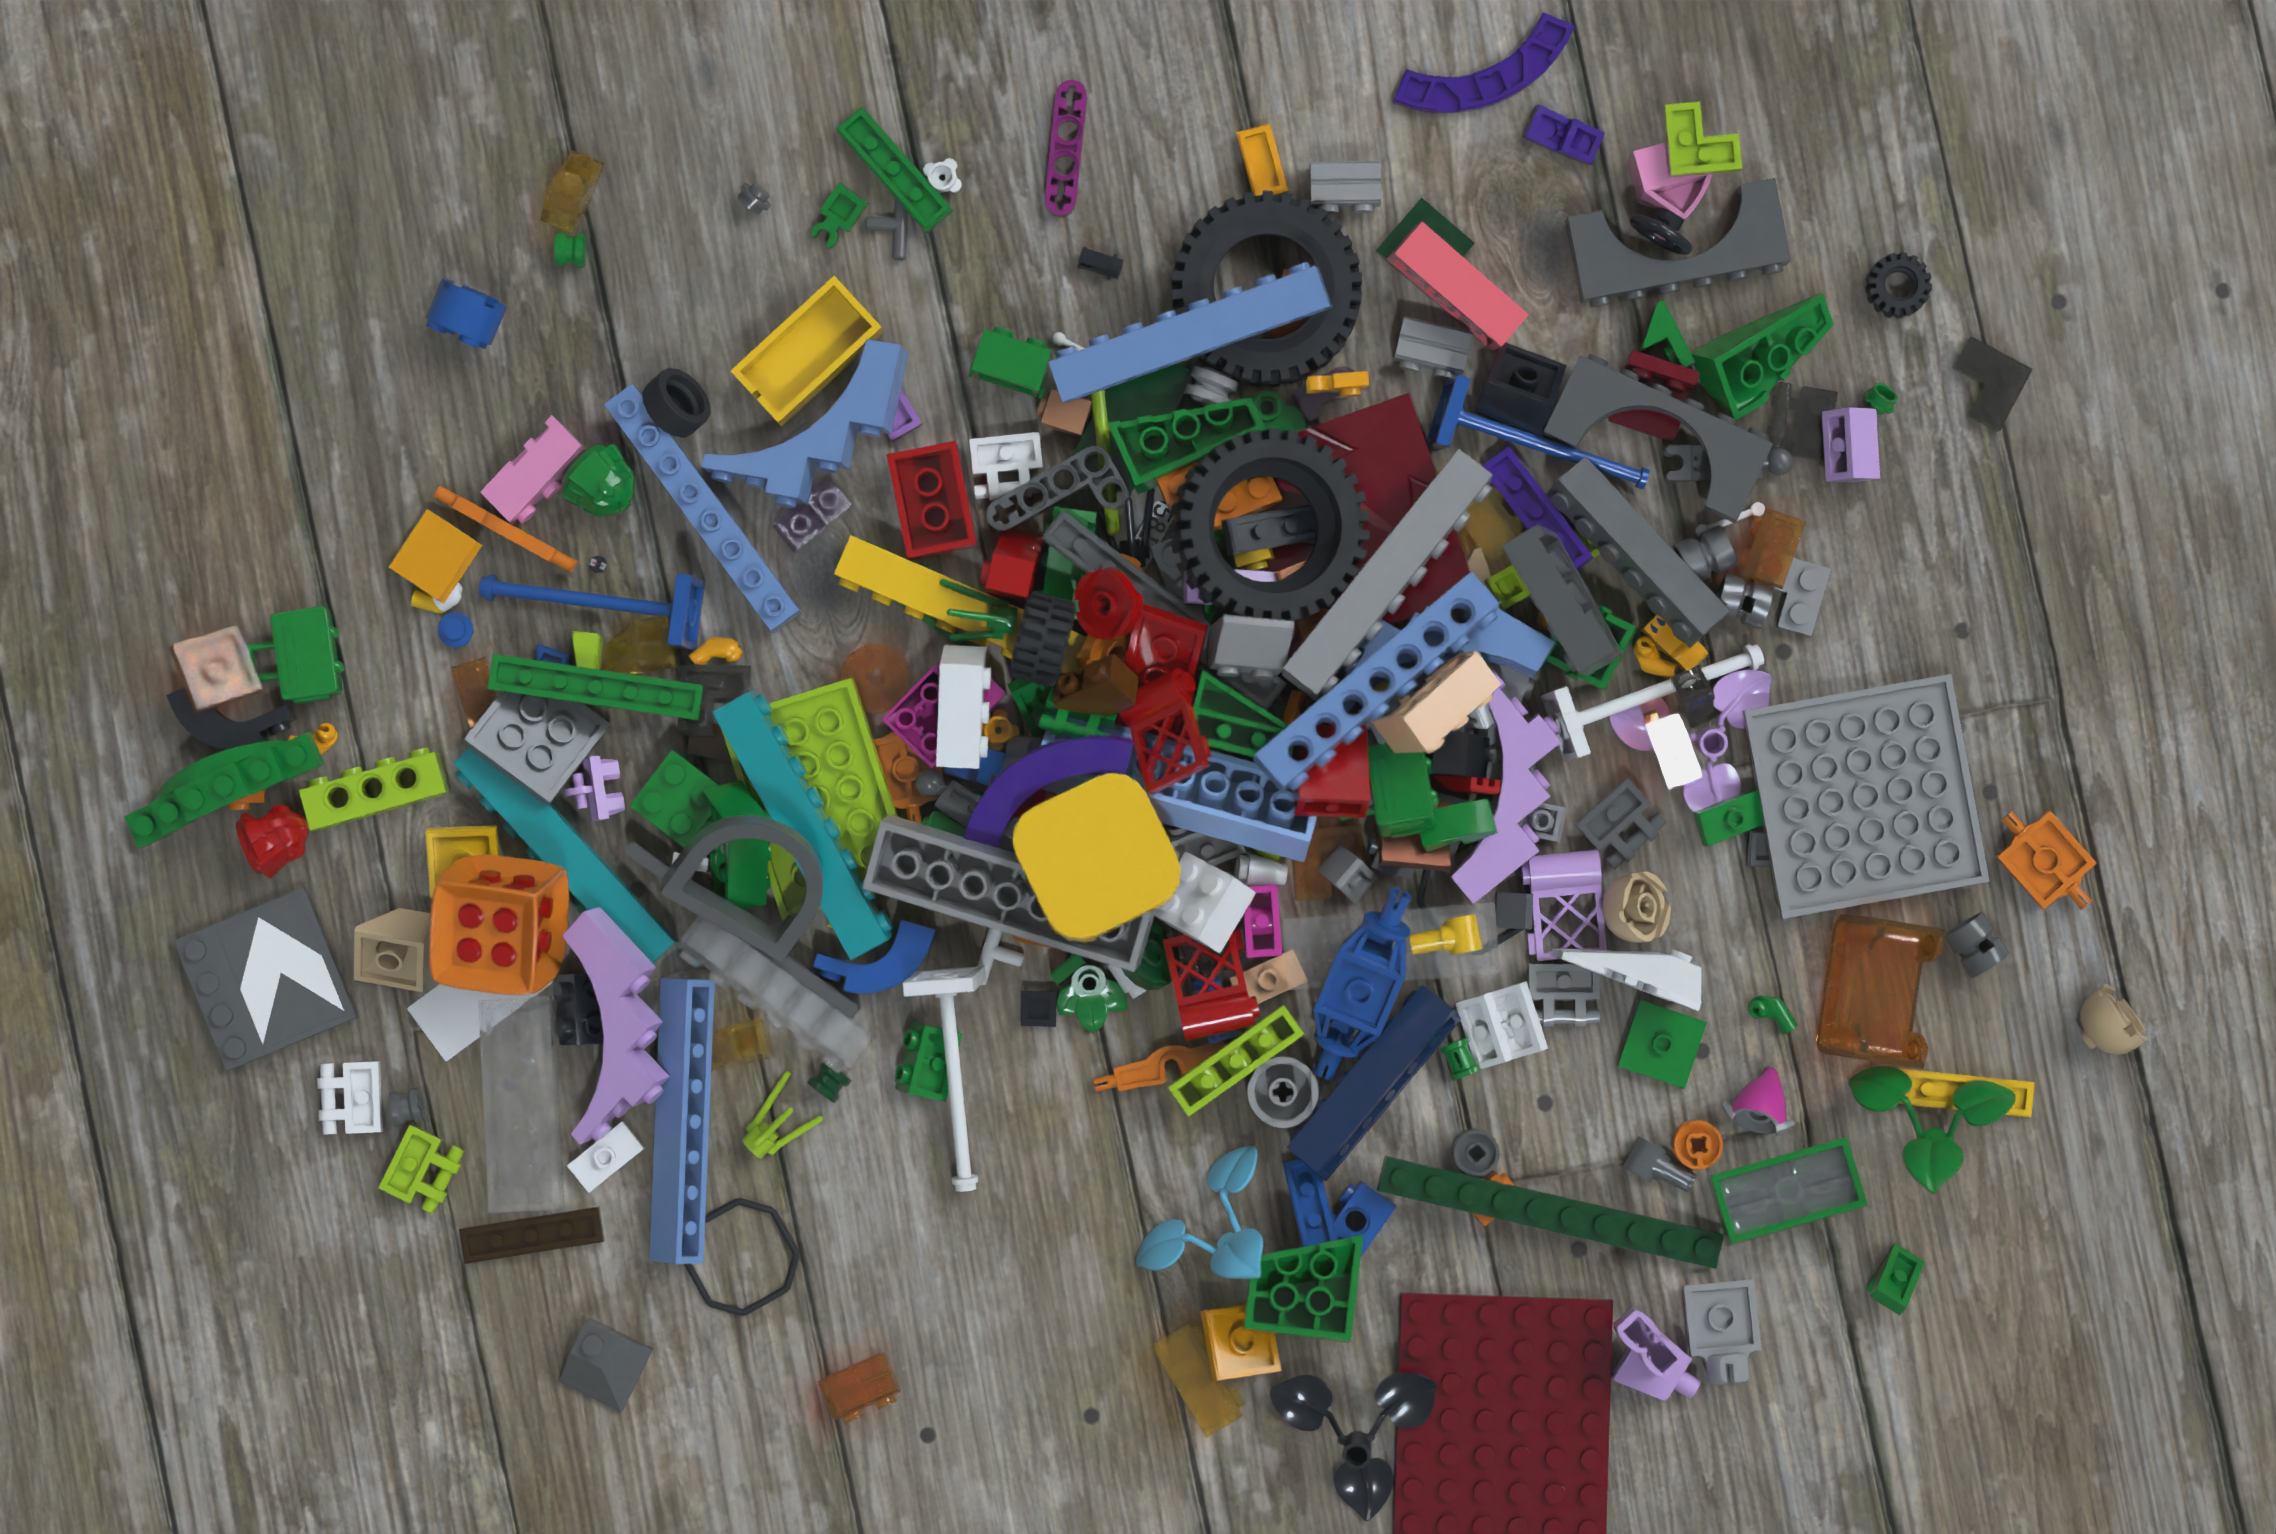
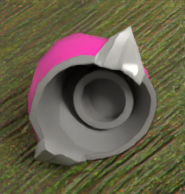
[1721,1066,1796,1137]

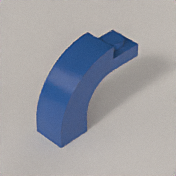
[813,919,936,993]

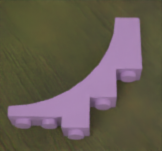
[1450,669,1561,904]
[563,907,670,1144]

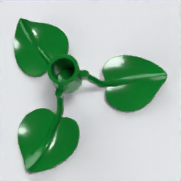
[1848,1066,2016,1194]

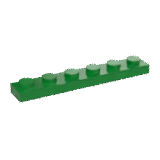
[487,654,704,721]

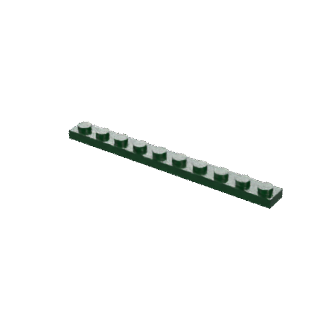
[1377,1156,1724,1269]

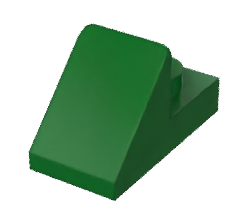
[1639,300,1695,368]
[1007,679,1051,737]
[1867,1243,1925,1316]

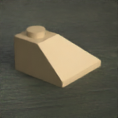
[354,908,431,992]

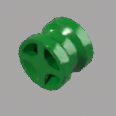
[554,232,587,268]

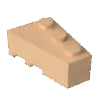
[1371,651,1501,753]

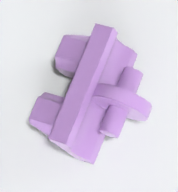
[564,755,625,822]

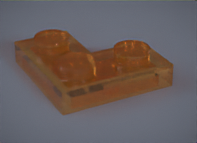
[1292,824,1364,901]

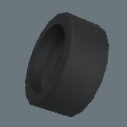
[642,368,711,438]

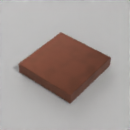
[1378,801,1451,871]

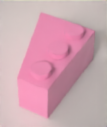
[480,415,587,525]

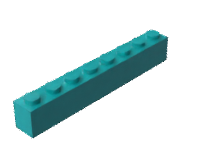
[712,689,893,960]
[453,748,678,964]

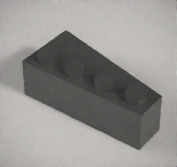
[1502,524,1624,676]

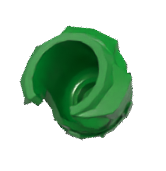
[562,444,635,517]

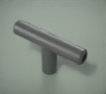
[865,198,908,260]

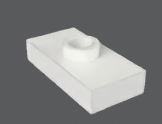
[567,1121,645,1193]

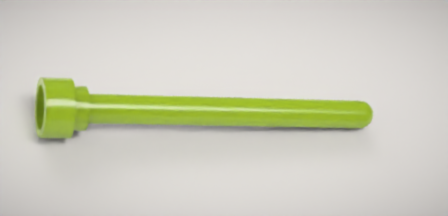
[1091,388,1120,536]

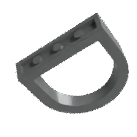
[660,815,823,962]

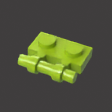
[379,1124,465,1214]

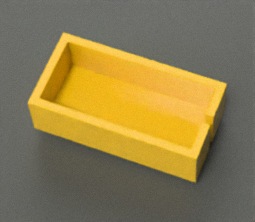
[731,276,884,427]

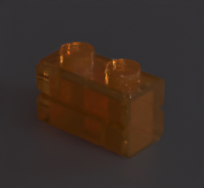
[818,1351,901,1423]

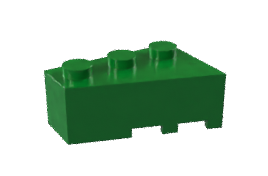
[1037,506,1098,621]
[702,780,771,910]

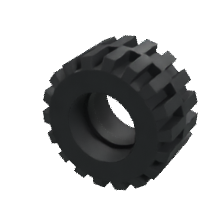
[1009,591,1076,688]

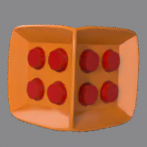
[429,855,569,995]

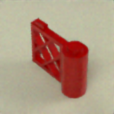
[1119,668,1212,795]
[1163,929,1261,1041]

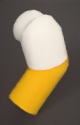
[411,582,463,614]

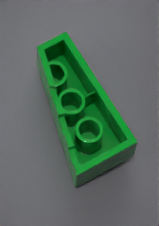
[1107,397,1265,495]

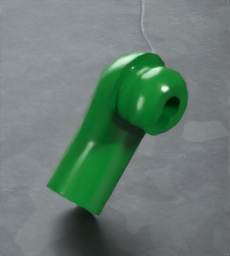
[1748,995,1798,1035]

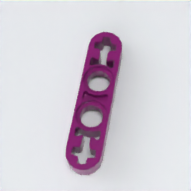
[1045,80,1087,218]

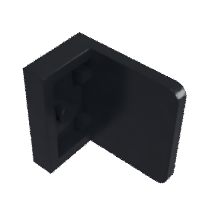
[553,974,639,1045]

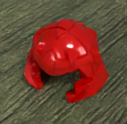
[236,805,310,879]

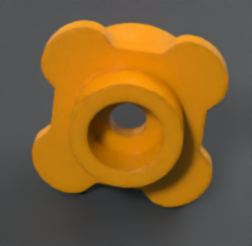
[982,709,1019,751]

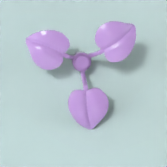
[1609,669,1772,812]

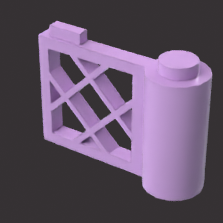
[1521,850,1607,961]

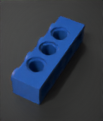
[1331,1180,1396,1257]

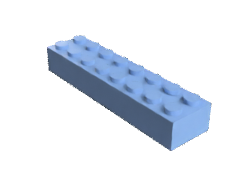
[1041,712,1317,862]

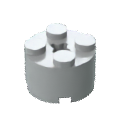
[1247,1056,1318,1128]

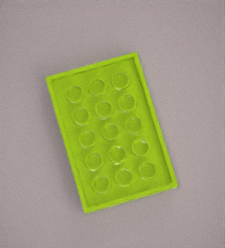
[722,677,898,920]

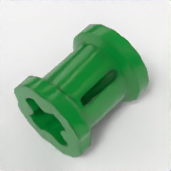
[1439,1037,1481,1081]

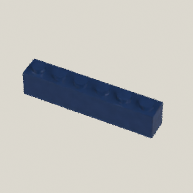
[1287,984,1461,1181]

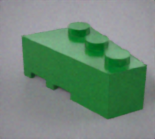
[1188,670,1294,758]

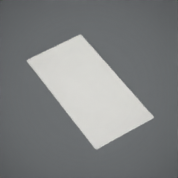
[407,981,553,1061]

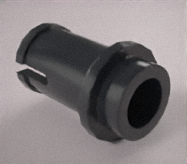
[1077,247,1124,281]

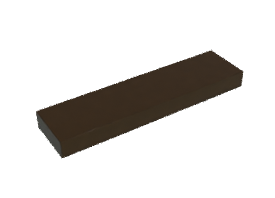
[459,1206,605,1264]

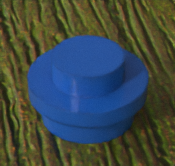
[438,612,474,648]

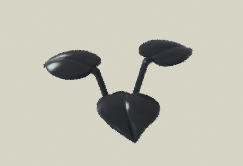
[1270,1372,1437,1521]

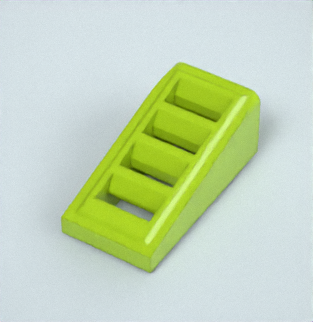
[572,631,604,705]

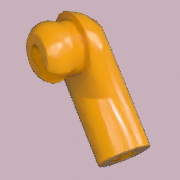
[1633,636,1678,679]

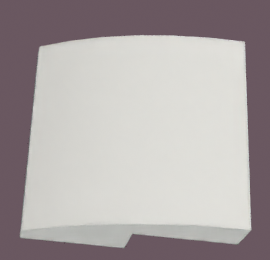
[1455,981,1548,1069]

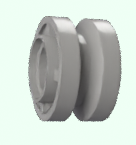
[1183,366,1239,406]

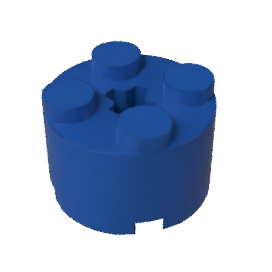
[426,278,508,349]

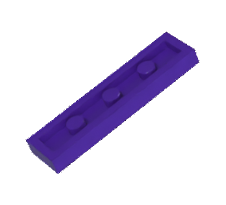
[1482,446,1594,570]

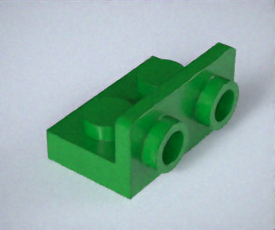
[895,1021,963,1102]

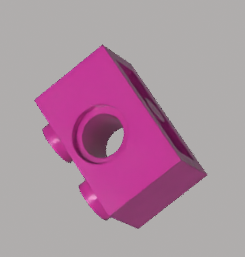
[1244,885,1282,958]

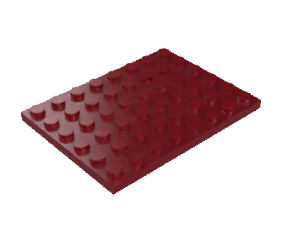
[1393,1292,1613,1534]

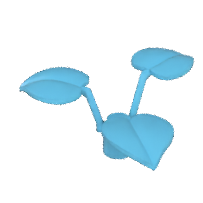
[1136,1145,1263,1279]

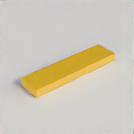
[1897,1068,2035,1117]

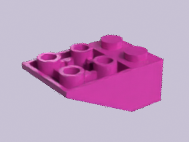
[882,643,1007,768]

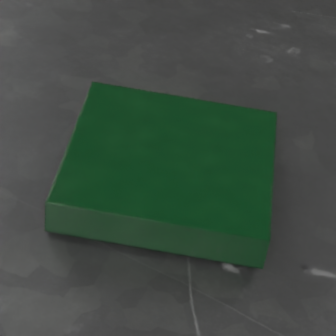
[1376,198,1475,297]

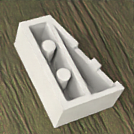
[936,645,991,769]

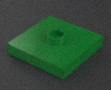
[1617,999,1707,1089]

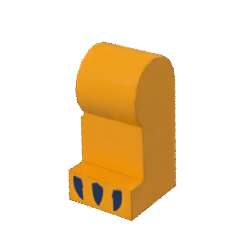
[1641,615,1709,673]

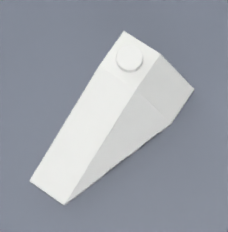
[1550,948,1701,1011]

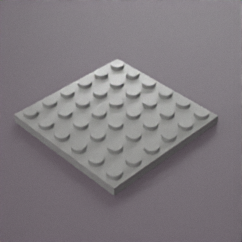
[1742,674,1990,919]

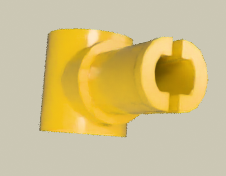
[1409,914,1483,955]

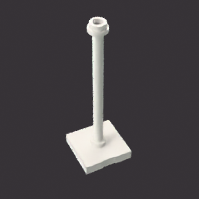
[1540,644,1764,762]
[903,966,986,1192]

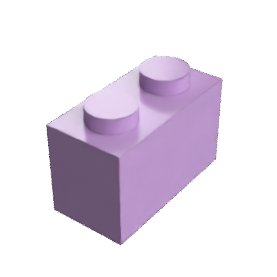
[1822,407,1880,483]

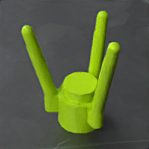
[742,1071,823,1159]

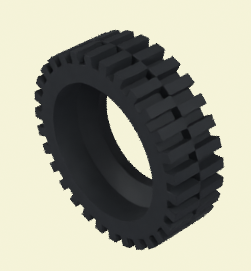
[1171,191,1362,387]
[1169,428,1370,621]

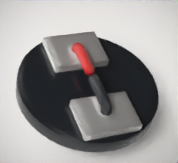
[589,556,607,573]

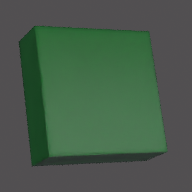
[1050,954,1085,985]

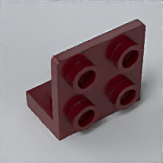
[1608,350,1700,442]

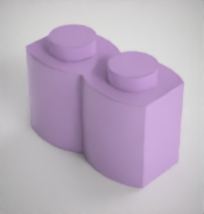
[1613,1307,1684,1380]

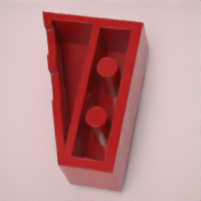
[981,530,1044,603]

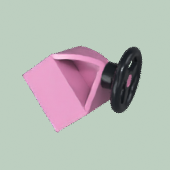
[1626,142,1713,255]

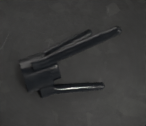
[1098,488,1155,567]

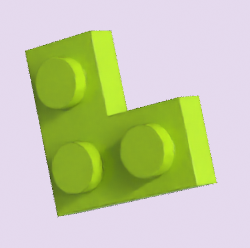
[1663,101,1742,177]

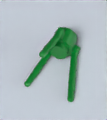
[939,579,1018,641]

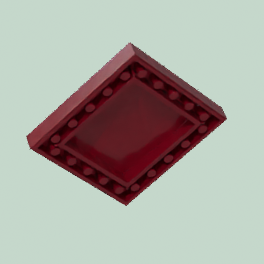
[1245,393,1471,661]

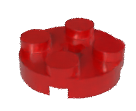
[1074,567,1143,640]

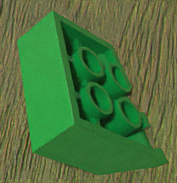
[1243,1234,1363,1343]

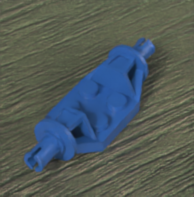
[1313,887,1412,1080]

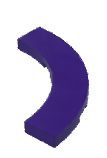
[1393,12,1576,114]
[964,735,1135,847]

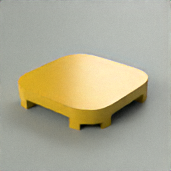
[1013,773,1181,943]

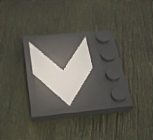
[173,887,359,1071]

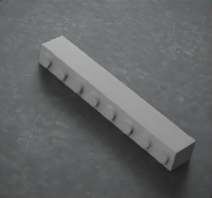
[1282,449,1493,701]

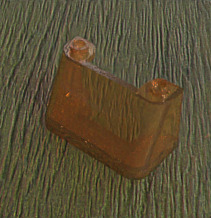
[1816,914,1945,1069]

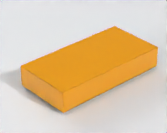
[1236,123,1288,196]

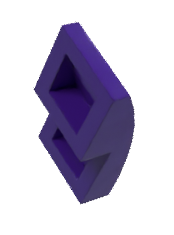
[1522,104,1605,165]

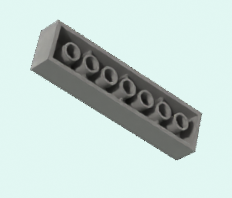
[863,814,1156,972]

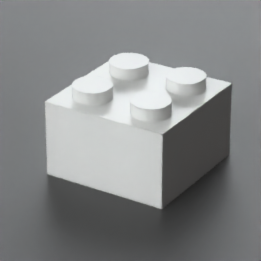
[1154,851,1256,953]

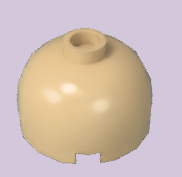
[1602,872,1671,943]
[2080,983,2148,1056]

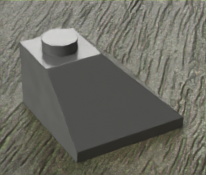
[559,1318,653,1413]

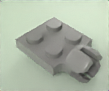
[1682,1279,1762,1386]

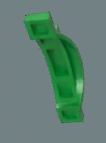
[124,732,325,849]

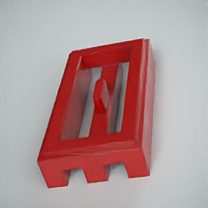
[1431,776,1501,794]

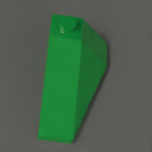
[1691,293,1834,421]

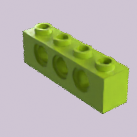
[299,747,451,831]
[1168,1004,1304,1117]

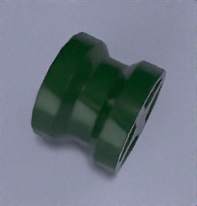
[807,1060,852,1103]

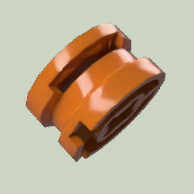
[1671,1119,1723,1170]

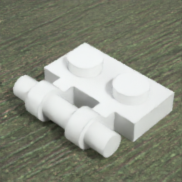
[969,432,1043,501]
[317,1061,383,1135]

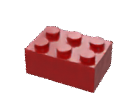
[886,440,978,561]

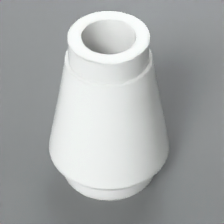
[1234,852,1288,887]

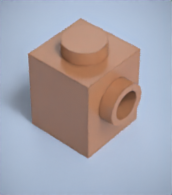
[1037,389,1092,438]

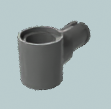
[1623,1137,1696,1192]

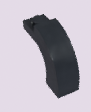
[166,681,297,750]

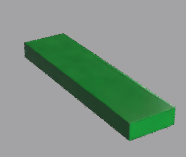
[836,106,953,234]

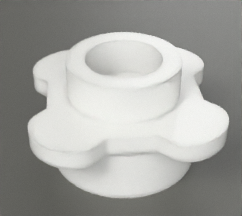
[923,158,962,194]

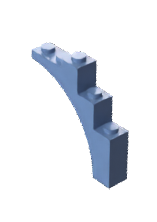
[702,339,909,508]
[1342,606,1555,713]

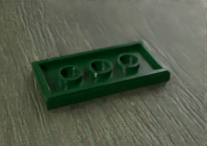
[1072,363,1193,497]

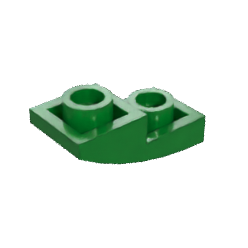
[1420,799,1498,852]

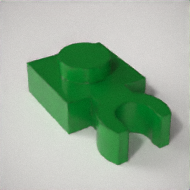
[810,183,870,248]

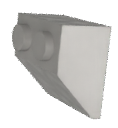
[1207,615,1294,680]

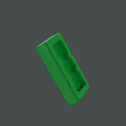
[1693,789,1763,846]

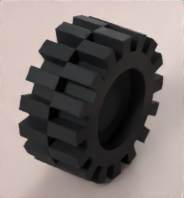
[1865,252,1932,319]

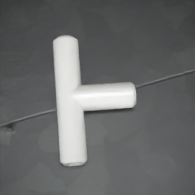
[977,928,1024,985]

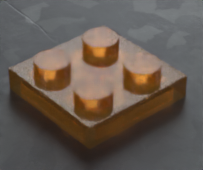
[169,625,263,713]

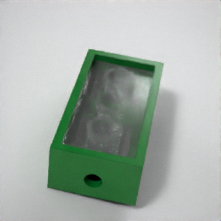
[1707,1137,1868,1247]

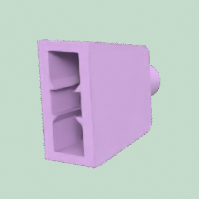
[1611,1330,1701,1401]

